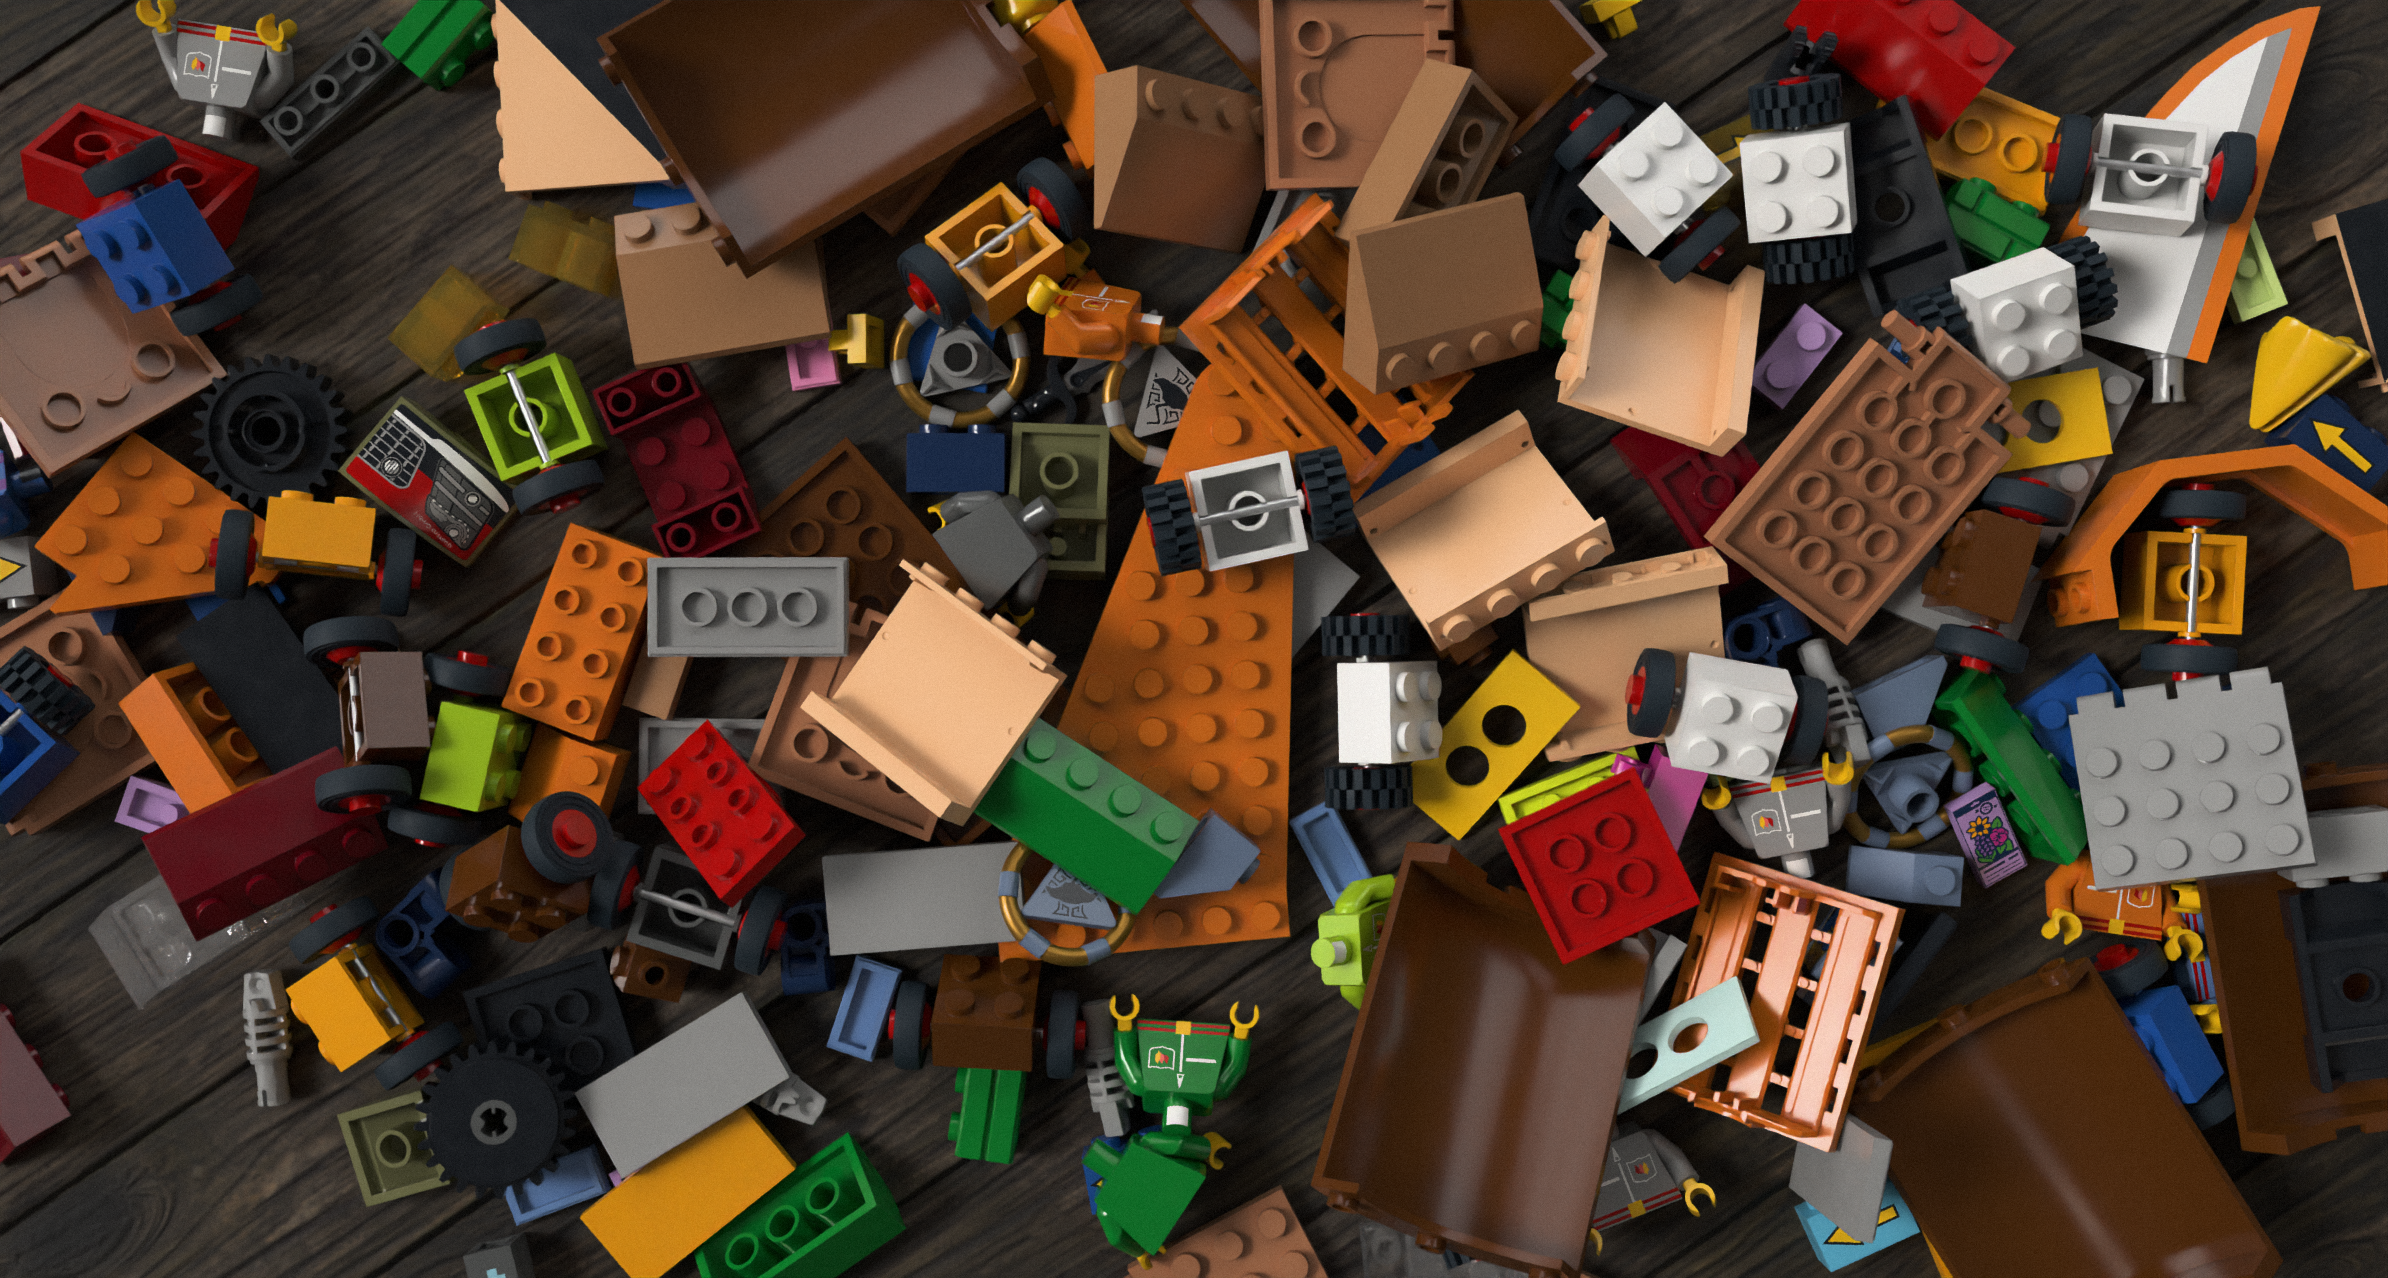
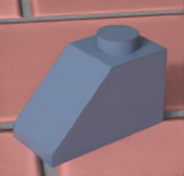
[1849,655,1948,752]
[1154,808,1261,898]
[1845,844,1964,907]

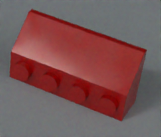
[1783,0,2016,142]
[20,103,260,251]

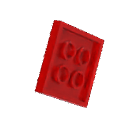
[1498,766,1701,965]

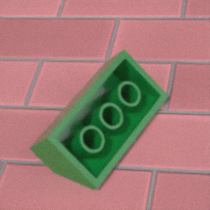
[1929,668,2088,866]
[973,718,1199,915]
[693,1132,906,1278]

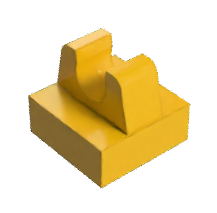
[1579,0,1642,39]
[828,314,884,369]

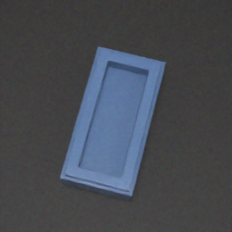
[1288,801,1372,907]
[826,953,904,1062]
[505,1143,611,1226]

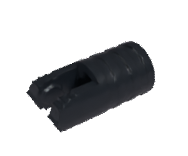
[1764,25,1839,83]

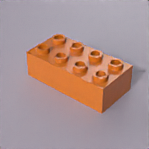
[501,523,665,741]

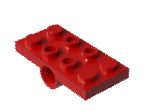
[637,719,806,908]

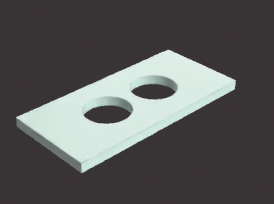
[1617,976,1760,1115]

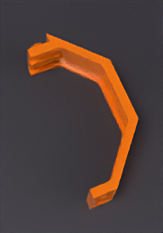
[2031,444,2388,628]

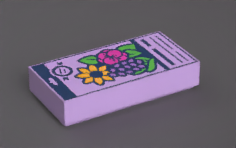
[1944,782,2027,888]

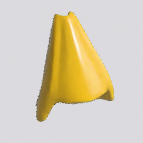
[2249,316,2371,432]

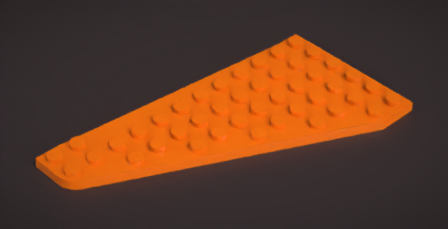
[998,352,1297,962]

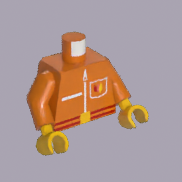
[1027,238,1165,361]
[2041,848,2203,961]

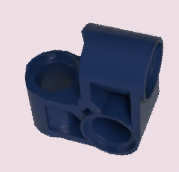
[1722,596,1814,668]
[375,866,472,999]
[780,897,836,996]

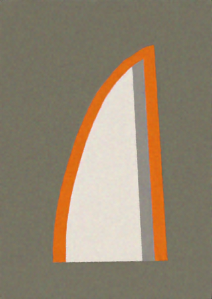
[2058,6,2321,363]

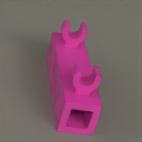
[1611,744,1708,928]

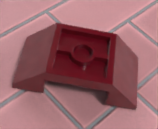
[592,362,763,558]
[1609,426,1760,599]

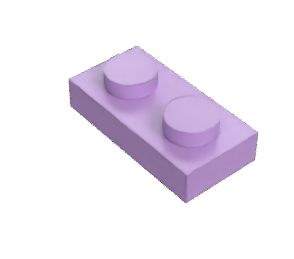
[1751,303,1843,411]
[115,774,190,833]

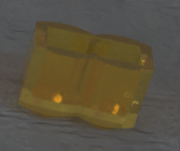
[508,201,619,298]

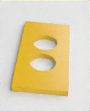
[1996,367,2113,474]
[1409,649,1581,841]

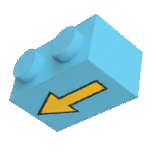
[1794,1175,1920,1272]

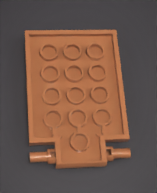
[1704,310,2031,645]

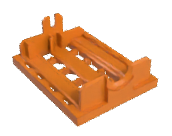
[1179,192,1475,504]
[1651,852,1905,1153]

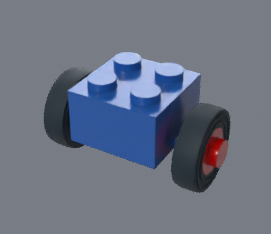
[76,135,263,336]
[2089,939,2236,1131]

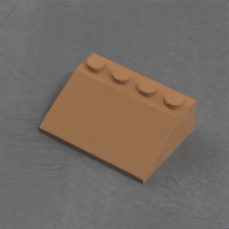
[1094,65,1266,254]
[1342,192,1544,395]
[614,202,832,370]

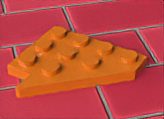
[34,432,284,617]

